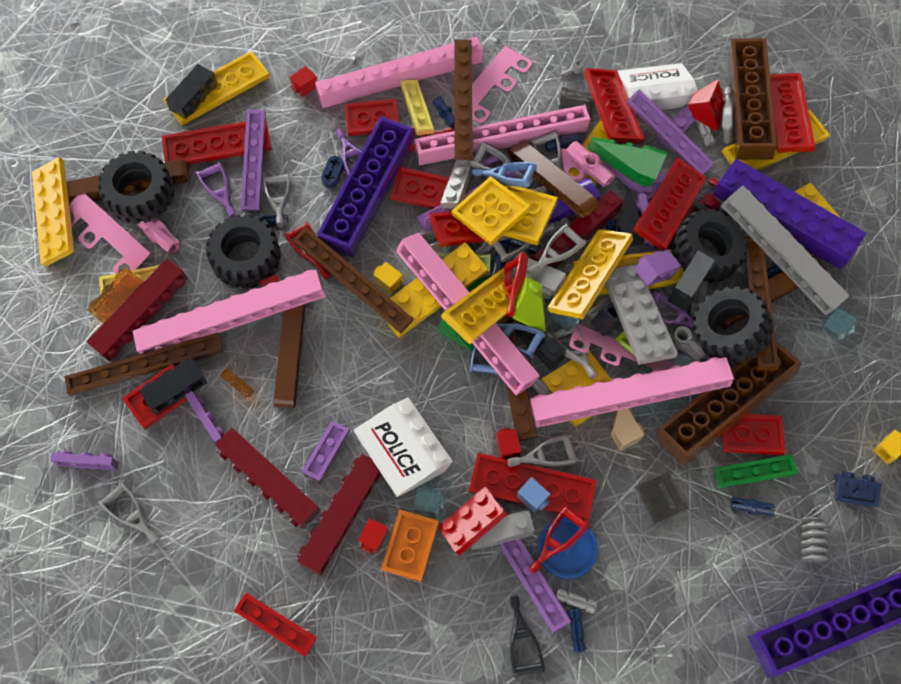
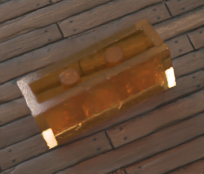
[87,267,144,324]

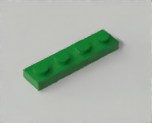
[713,454,798,489]

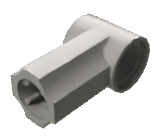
[671,327,707,362]

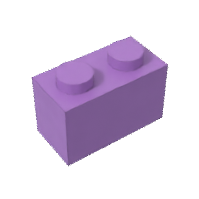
[634,250,682,286]

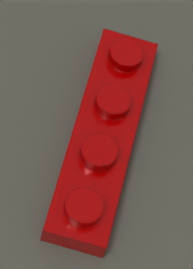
[234,592,317,657]

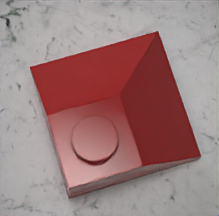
[688,80,725,130]

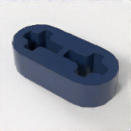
[321,156,344,188]

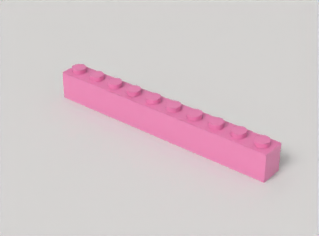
[315,36,483,108]
[414,105,590,166]
[396,232,540,395]
[133,269,326,354]
[530,357,734,428]

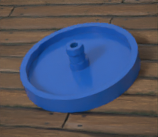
[537,518,598,579]

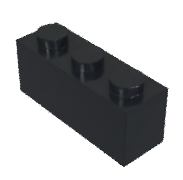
[165,64,218,119]
[139,358,208,415]

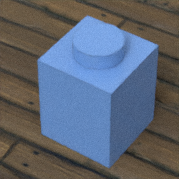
[516,477,550,514]

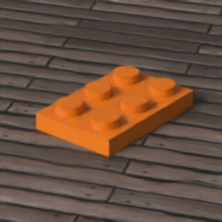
[381,510,439,582]

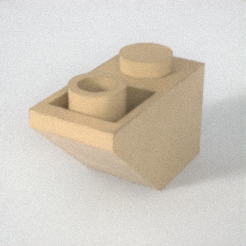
[610,408,644,451]

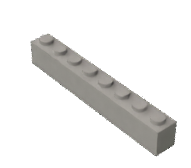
[721,186,849,315]

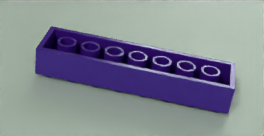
[317,116,414,257]
[713,159,867,270]
[747,572,901,678]

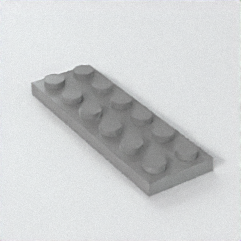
[605,264,678,365]

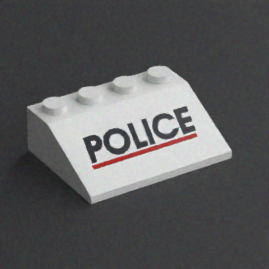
[618,63,698,114]
[354,398,453,497]

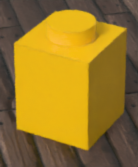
[373,261,403,295]
[872,429,901,465]

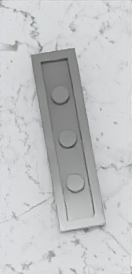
[441,156,474,208]

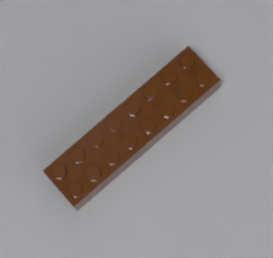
[728,38,777,160]
[656,341,801,466]

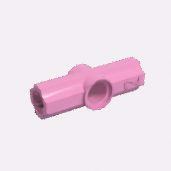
[566,141,615,187]
[137,218,181,255]

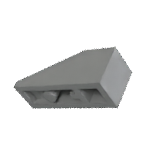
[471,510,534,550]

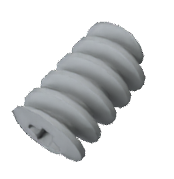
[801,517,829,563]

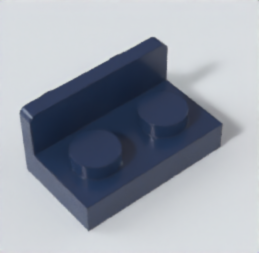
[834,471,882,508]

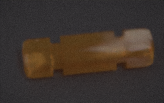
[221,368,254,398]

